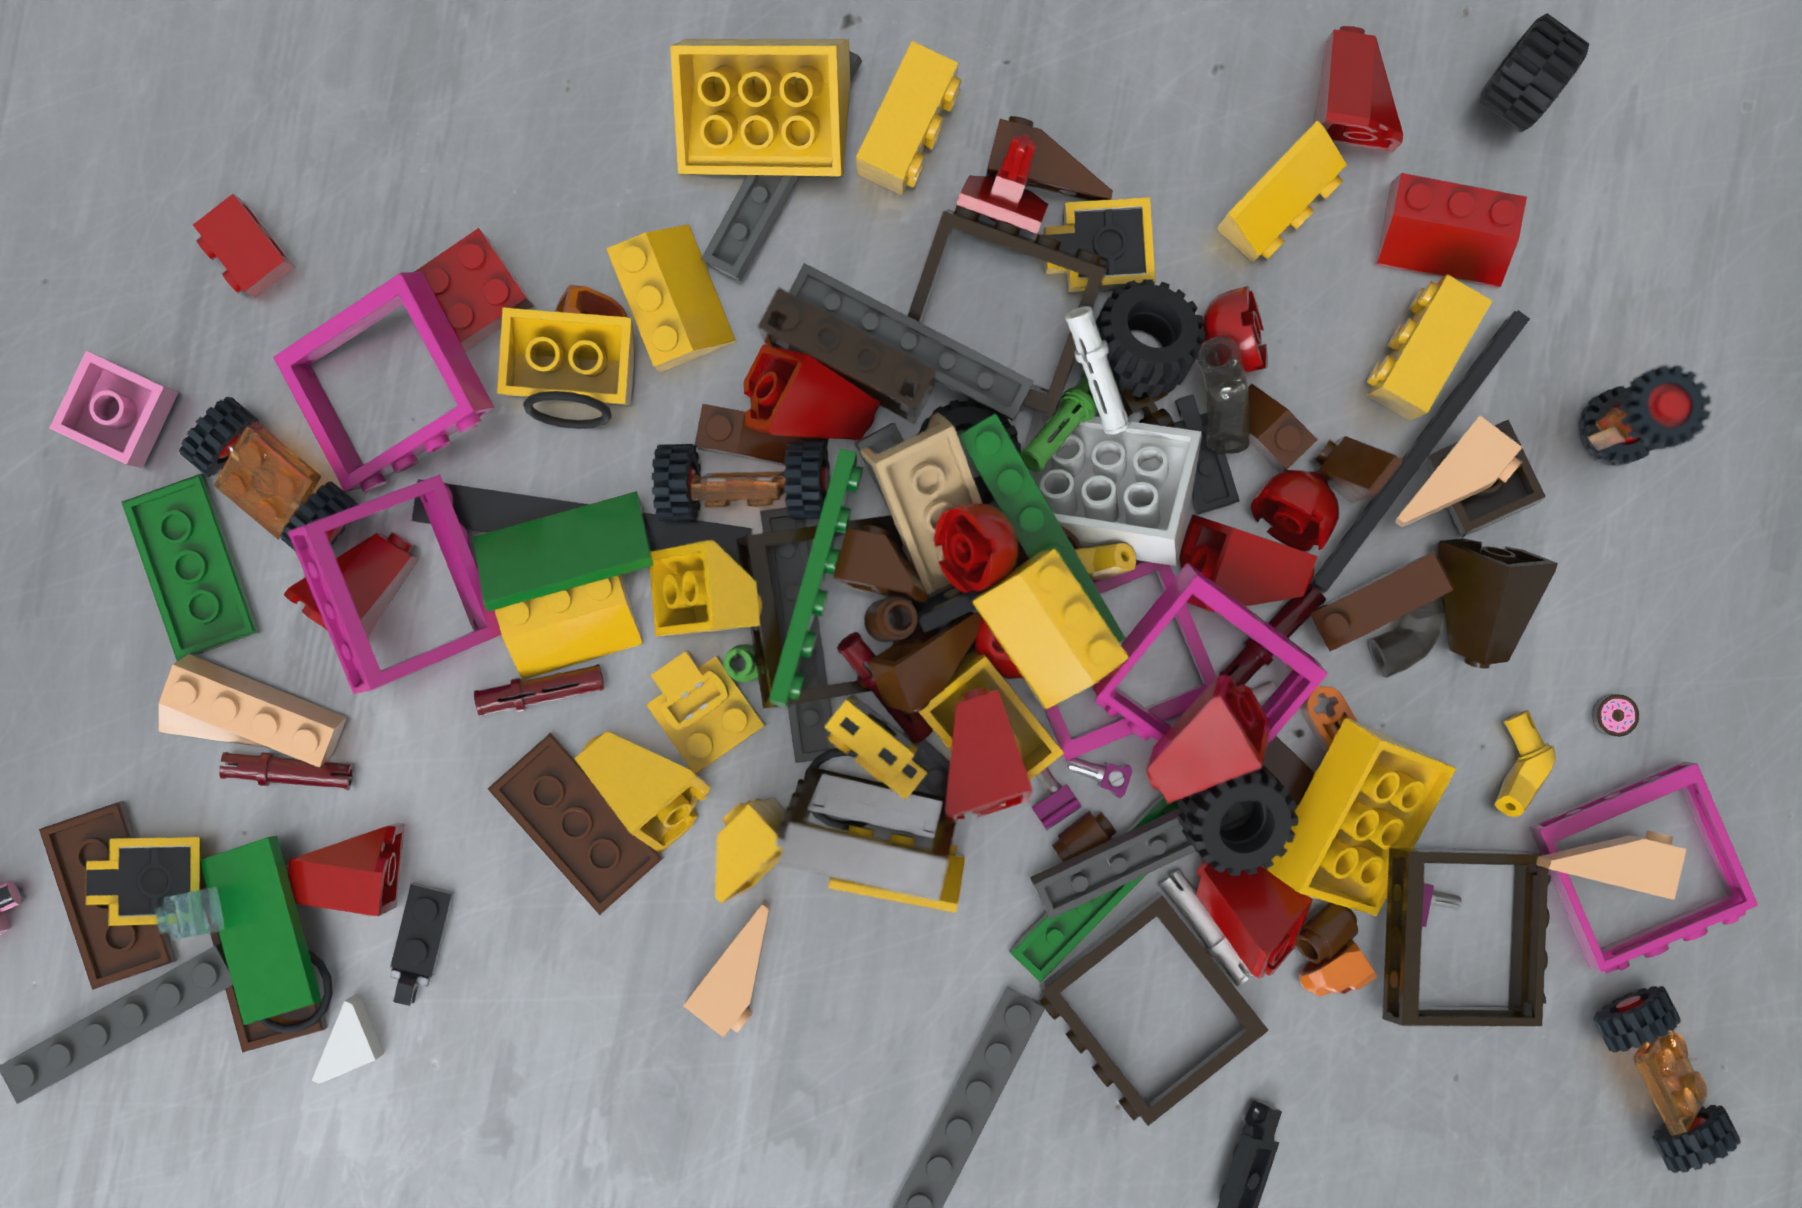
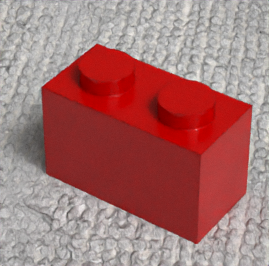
[193,194,295,298]

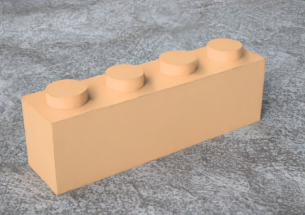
[159,654,347,768]

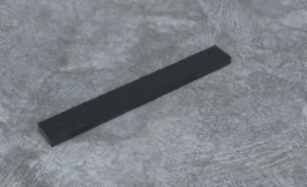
[1310,310,1530,594]
[411,479,753,566]

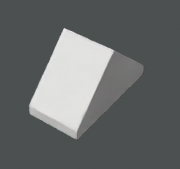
[312,995,384,1084]

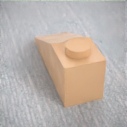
[1395,416,1522,528]
[1536,831,1687,900]
[683,900,771,1038]

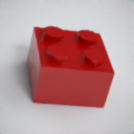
[414,228,534,352]

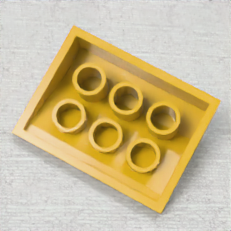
[670,39,850,176]
[1265,717,1457,916]

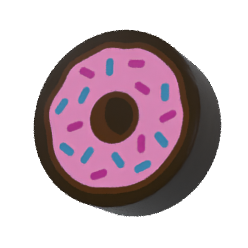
[1593,694,1639,737]

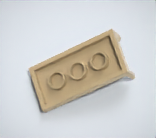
[860,413,982,594]

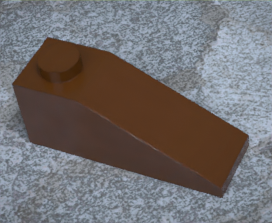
[986,116,1113,201]
[694,404,829,466]
[1313,436,1403,504]
[1310,551,1455,652]
[868,612,982,713]

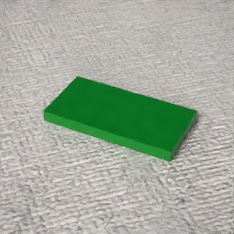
[121,473,260,661]
[473,491,654,611]
[200,836,322,1025]

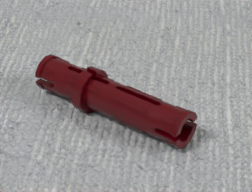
[1219,584,1326,687]
[837,632,933,744]
[474,664,605,717]
[219,752,353,791]

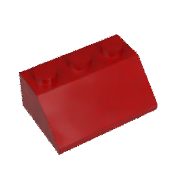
[1375,173,1527,288]

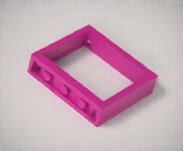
[273,272,495,493]
[288,475,502,694]
[1040,560,1217,761]
[1091,563,1328,747]
[1529,761,1758,974]

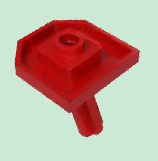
[956,134,1048,234]

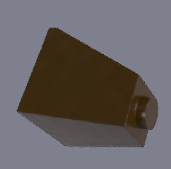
[1438,538,1558,669]

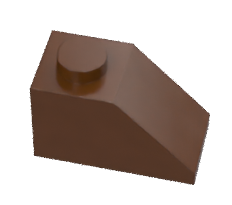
[1221,384,1318,473]
[833,525,929,604]

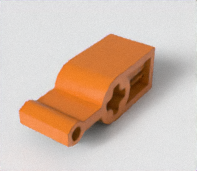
[1286,664,1358,754]

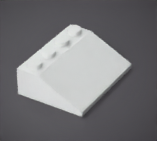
[1024,409,1202,566]

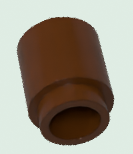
[864,596,918,642]
[1052,810,1117,862]
[1295,902,1358,964]

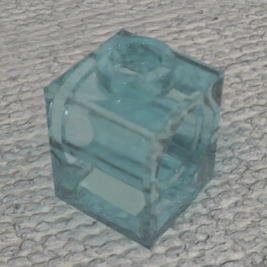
[155,887,225,941]

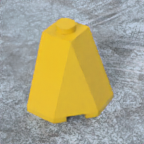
[574,731,710,854]

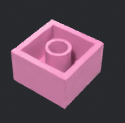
[50,351,179,468]

